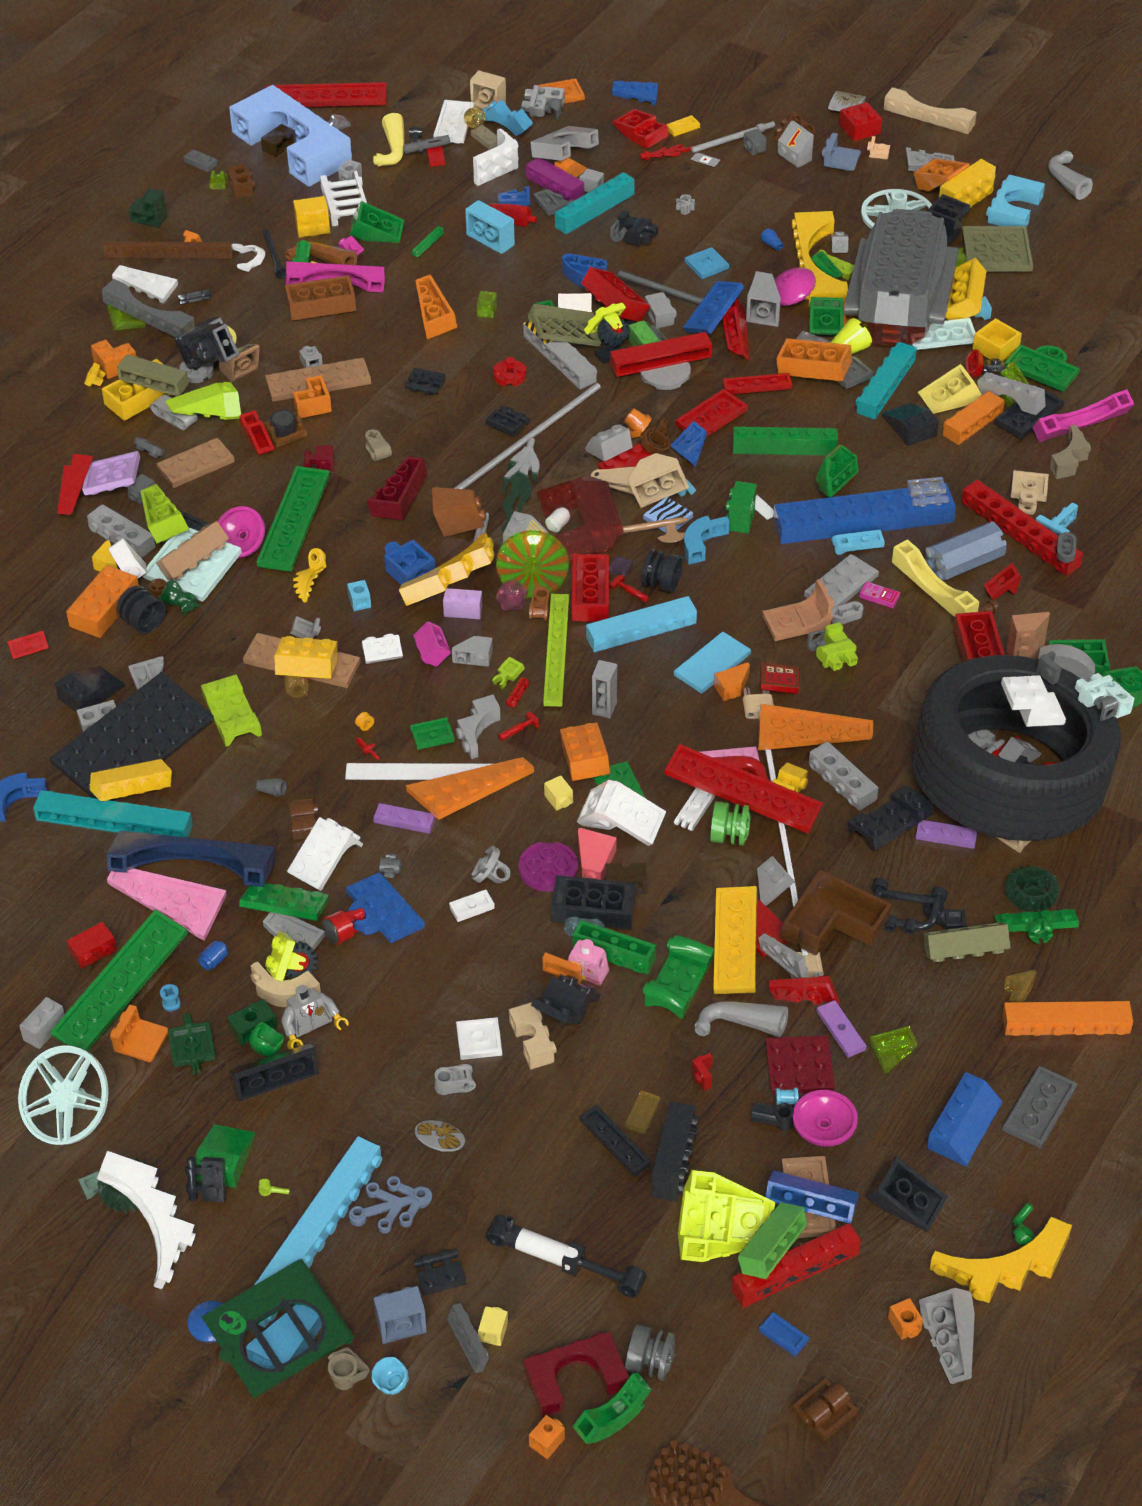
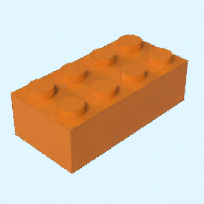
[776,338,852,381]
[66,565,139,638]

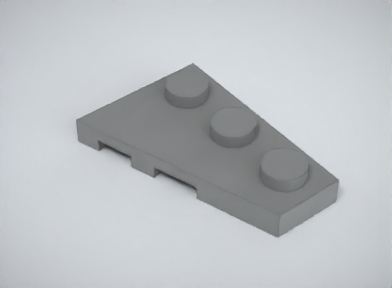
[905,147,955,171]
[263,912,325,950]

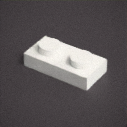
[449,890,494,922]

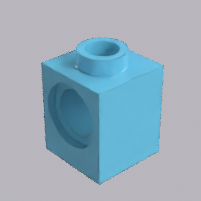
[347,580,371,611]

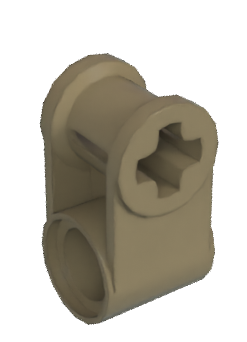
[365,429,392,462]

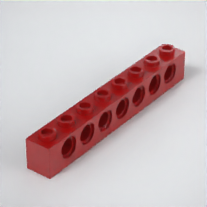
[961,480,1083,576]

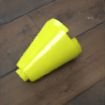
[830,318,872,354]

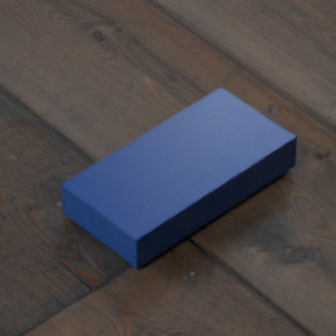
[759,1312,809,1357]

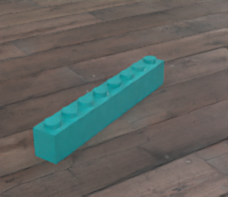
[33,790,193,838]

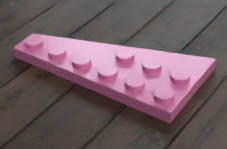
[107,868,227,941]

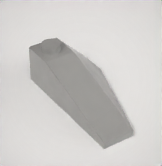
[919,1288,975,1384]

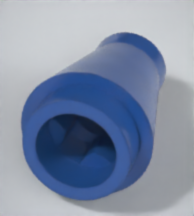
[761,228,784,251]

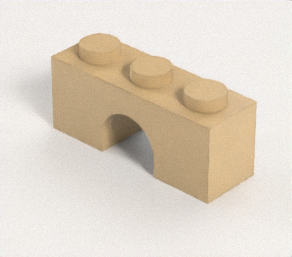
[509,1002,557,1070]

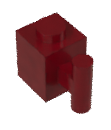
[304,445,334,472]

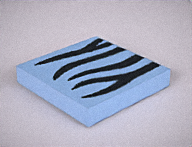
[643,497,693,533]

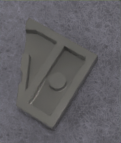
[533,189,574,216]

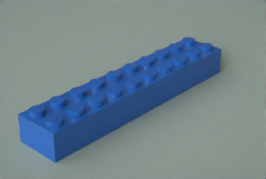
[773,483,956,544]

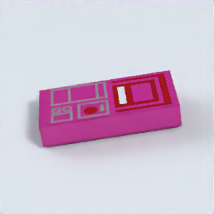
[859,581,900,608]

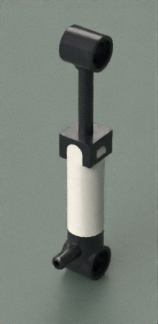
[485,1215,647,1298]

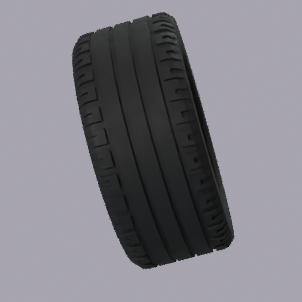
[912,655,1121,841]

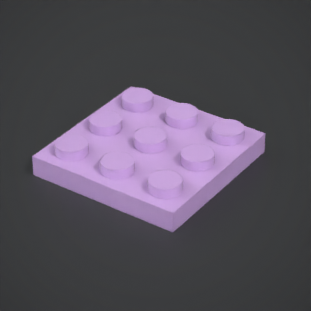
[82,451,140,495]

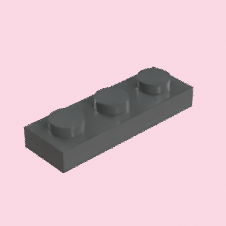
[447,1303,489,1373]

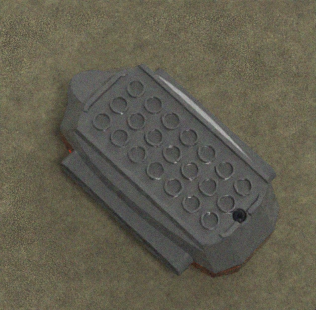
[844,209,959,346]

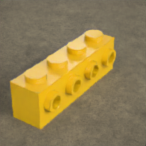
[90,759,172,801]

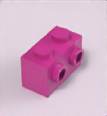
[413,621,451,667]

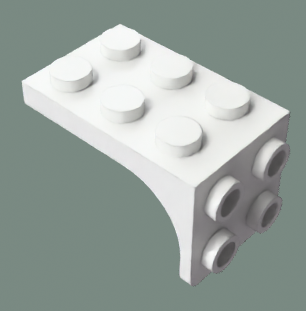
[473,128,519,186]
[287,817,363,891]

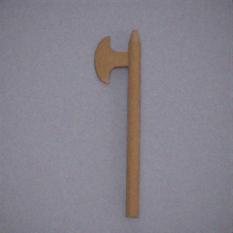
[581,517,688,543]

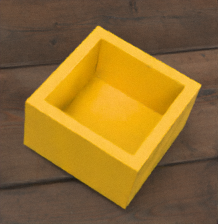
[293,196,330,238]
[973,318,1022,361]

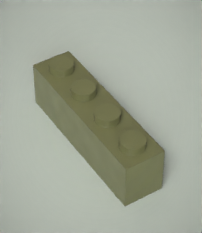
[117,355,189,396]
[923,922,1010,962]

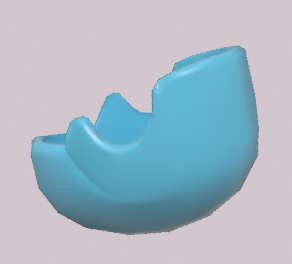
[372,1357,409,1395]

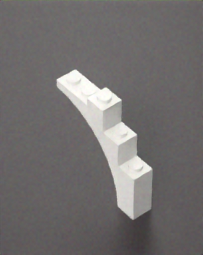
[97,1151,196,1289]

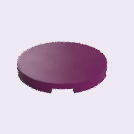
[519,842,578,892]

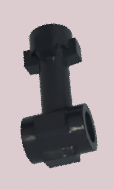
[409,126,422,143]

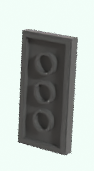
[1002,1066,1078,1149]

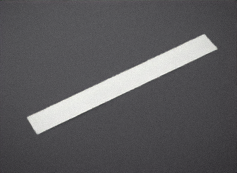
[345,763,492,780]

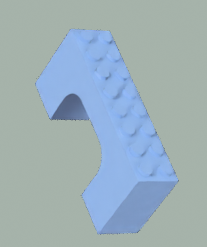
[229,85,352,187]

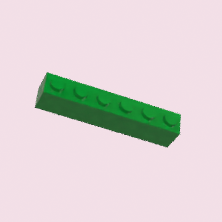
[733,427,838,455]

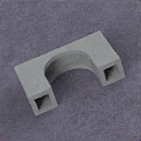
[531,126,599,160]

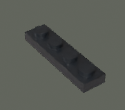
[580,1105,651,1177]

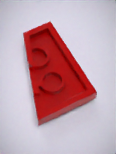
[769,976,840,1006]

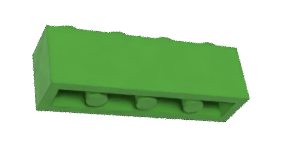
[738,1202,807,1279]

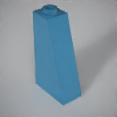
[246,1304,322,1369]

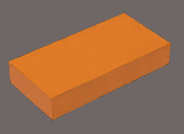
[542,953,583,983]

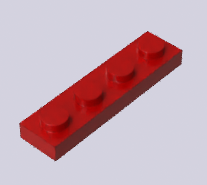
[722,373,792,395]

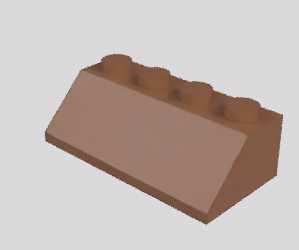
[1005,612,1050,660]

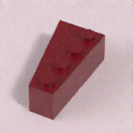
[367,456,427,520]

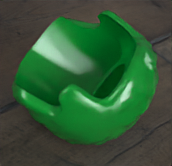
[249,1022,284,1057]

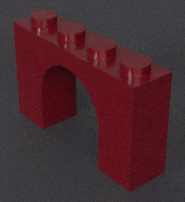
[523,1331,629,1418]

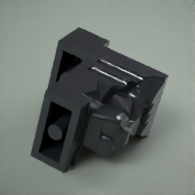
[174,317,240,369]

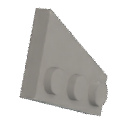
[758,933,808,978]

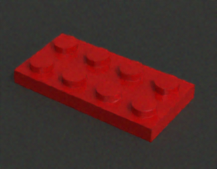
[675,389,748,437]

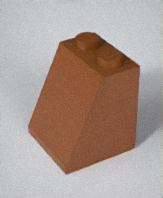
[432,487,486,537]

